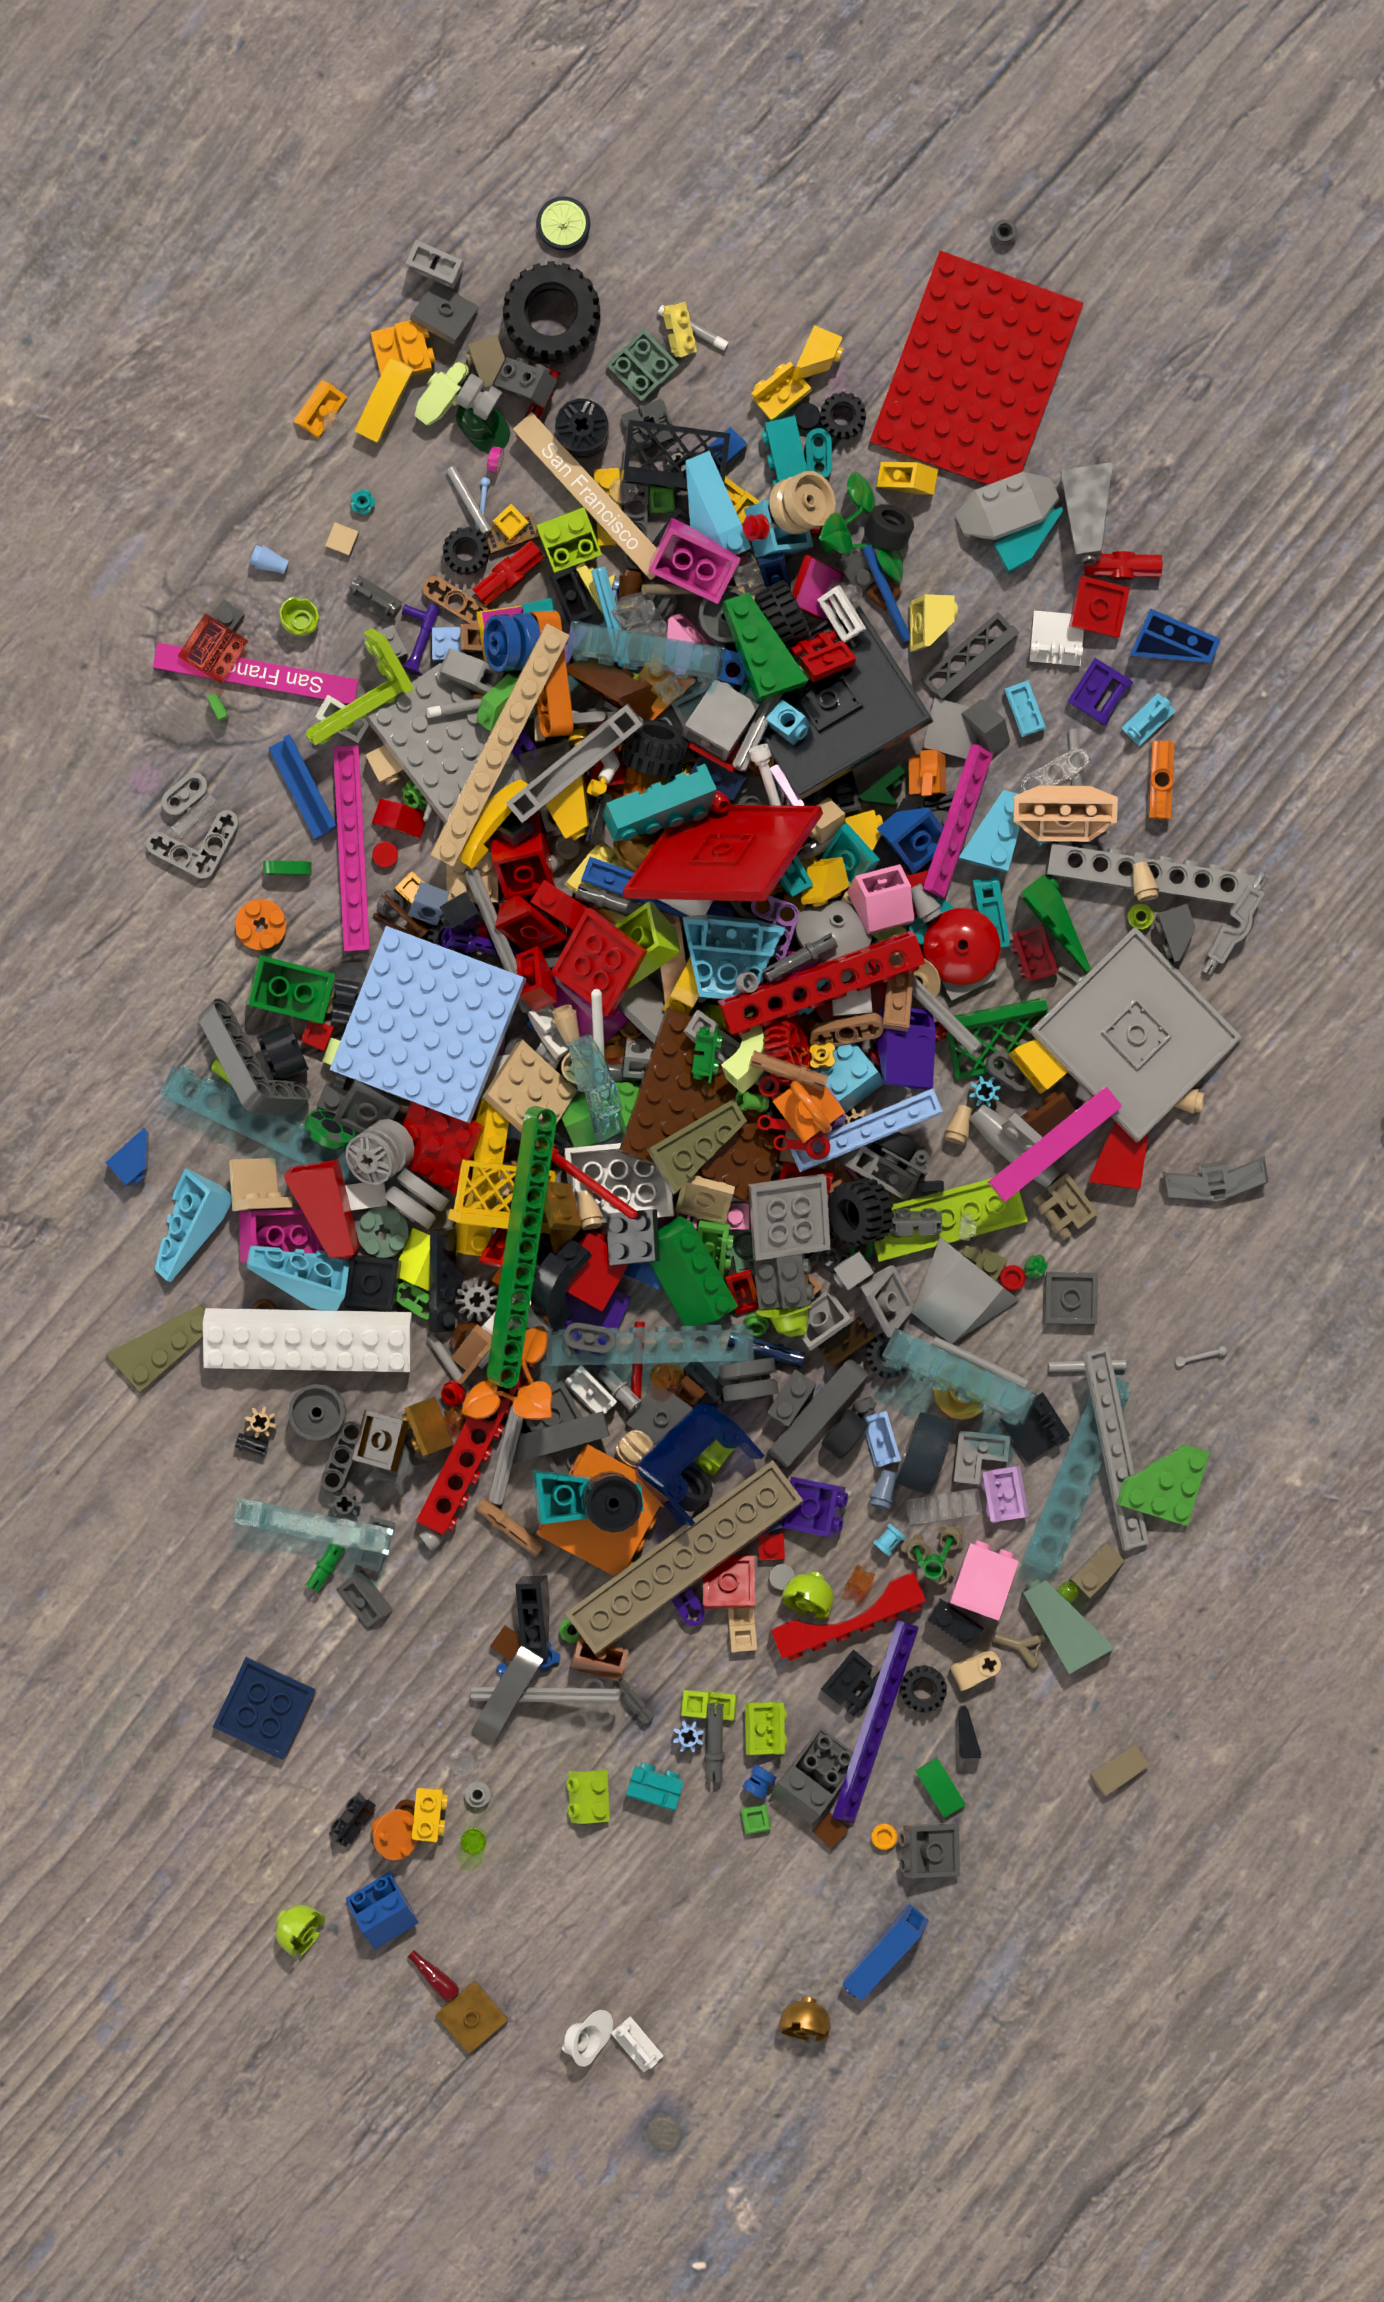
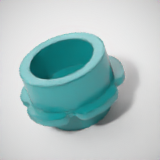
[350,489,375,515]

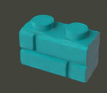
[625,1762,684,1811]

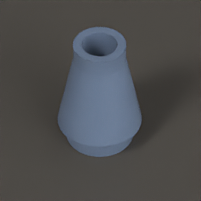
[869,1470,897,1510]

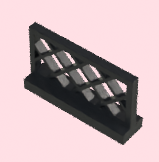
[620,420,730,492]

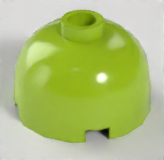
[781,1571,834,1619]
[276,1904,325,1958]

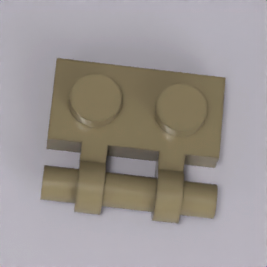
[1032,1173,1098,1240]

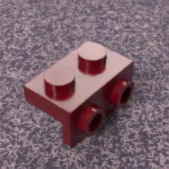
[1010,924,1060,982]

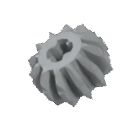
[456,1278,498,1322]

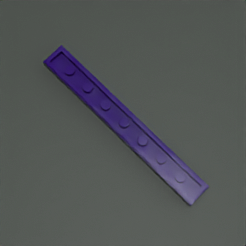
[832,1620,919,1823]

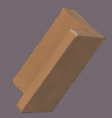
[451,1324,492,1385]

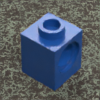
[716,649,745,689]

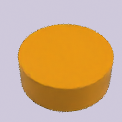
[871,1823,897,1850]

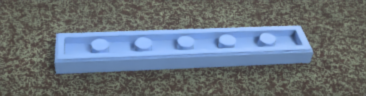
[790,1089,943,1173]

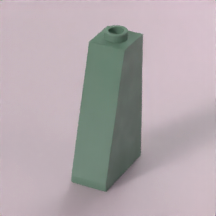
[1022,1578,1114,1674]

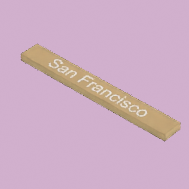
[513,412,657,581]

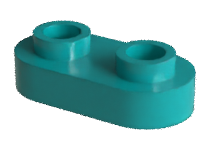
[806,428,832,479]

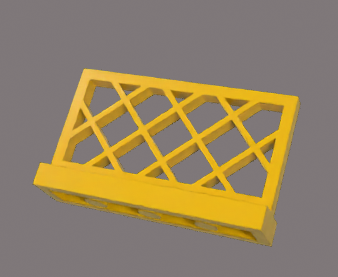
[448,1159,557,1234]

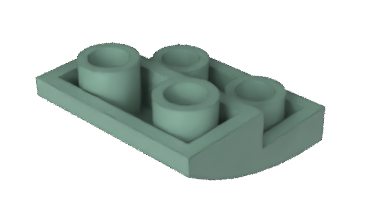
[606,328,681,401]

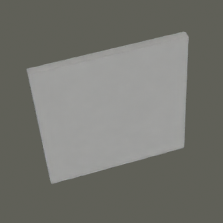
[1029,927,1242,1143]

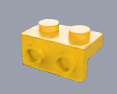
[751,361,812,421]
[412,1787,448,1842]

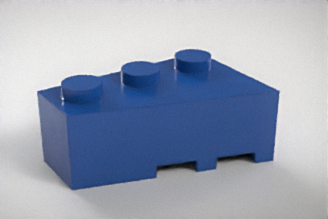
[1130,608,1221,663]

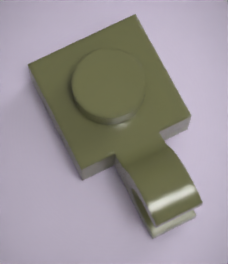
[961,1245,1008,1281]

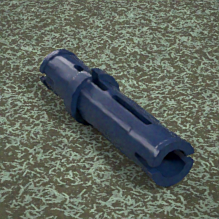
[727,1331,805,1369]

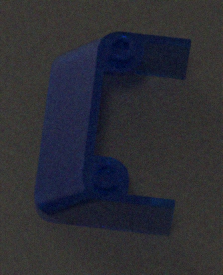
[635,1404,765,1526]

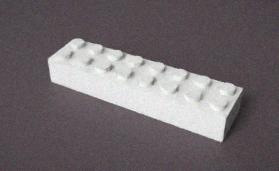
[203,1308,412,1372]

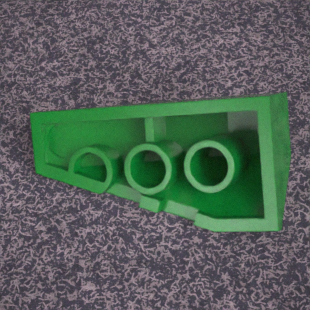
[1019,874,1091,974]

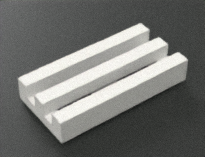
[817,585,866,643]

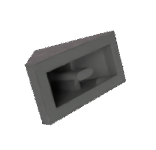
[961,699,1010,754]

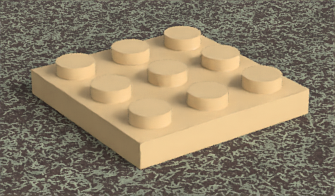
[482,1040,577,1147]

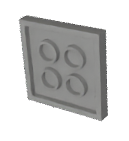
[748,1174,830,1261]

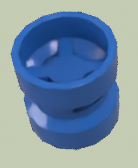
[742,1764,777,1800]

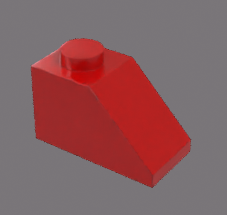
[516,946,557,1011]

